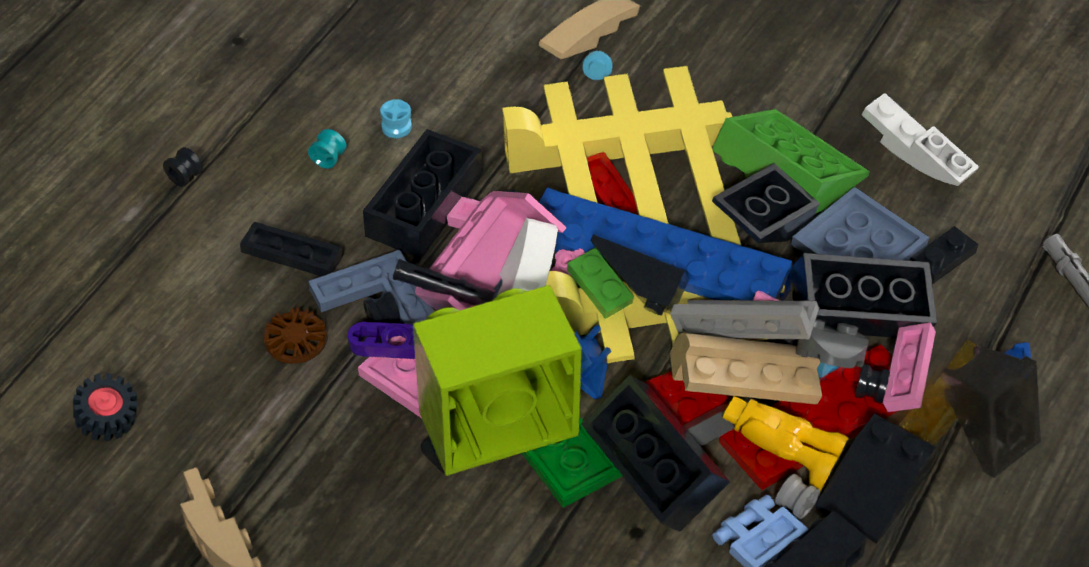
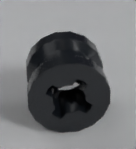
[163,147,203,187]
[363,292,401,323]
[855,364,890,404]

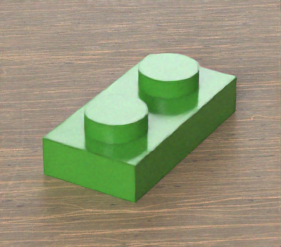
[567,248,634,319]

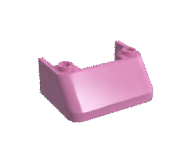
[415,191,567,310]

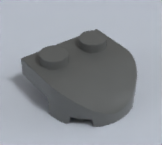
[796,319,869,368]

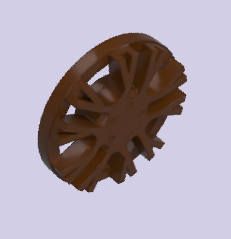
[264,308,327,364]

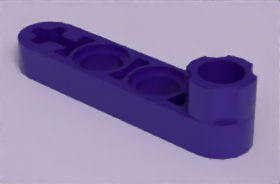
[347,322,415,359]

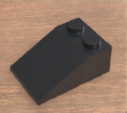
[712,163,820,243]
[815,413,936,543]

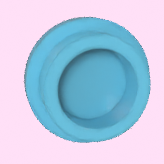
[583,51,612,80]

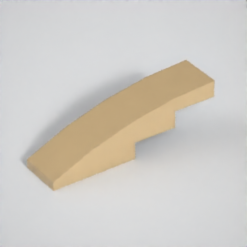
[539,0,640,59]

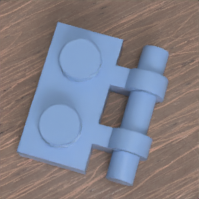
[712,495,808,567]

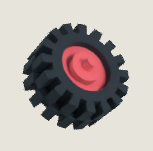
[73,373,137,441]

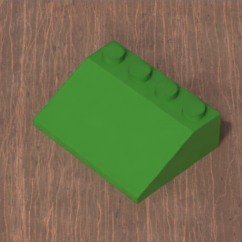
[712,109,870,213]

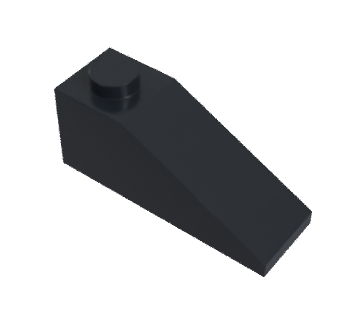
[590,234,689,316]

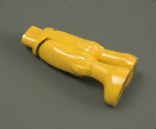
[722,396,849,492]

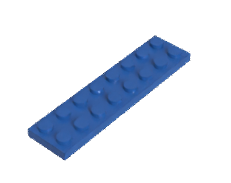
[539,188,792,301]

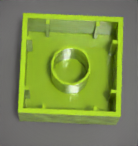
[413,285,582,476]

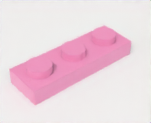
[883,322,936,412]

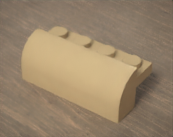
[670,333,822,404]

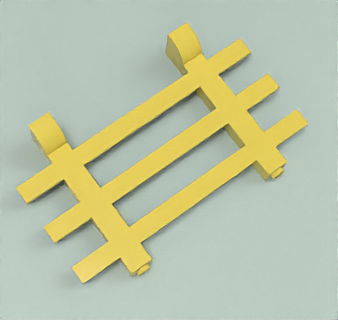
[502,66,785,363]

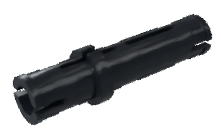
[393,259,496,306]

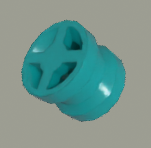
[308,129,347,168]

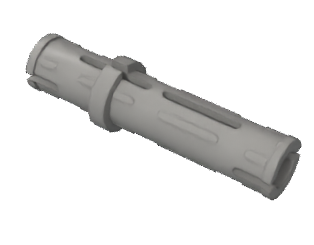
[1043,234,1089,307]

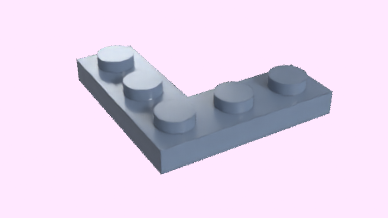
[308,250,435,324]

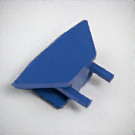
[574,325,611,399]

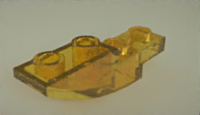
[898,340,997,446]

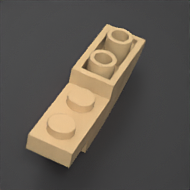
[180,467,262,567]

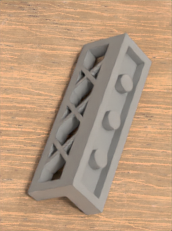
[670,300,819,339]

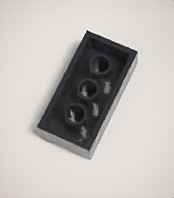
[363,129,483,259]
[790,253,937,338]
[581,375,730,532]

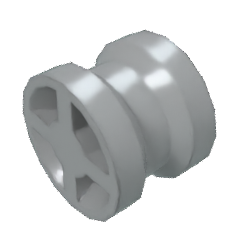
[775,474,820,520]

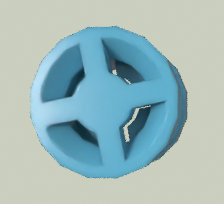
[380,99,412,138]

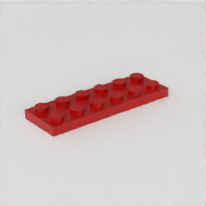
[719,344,925,490]

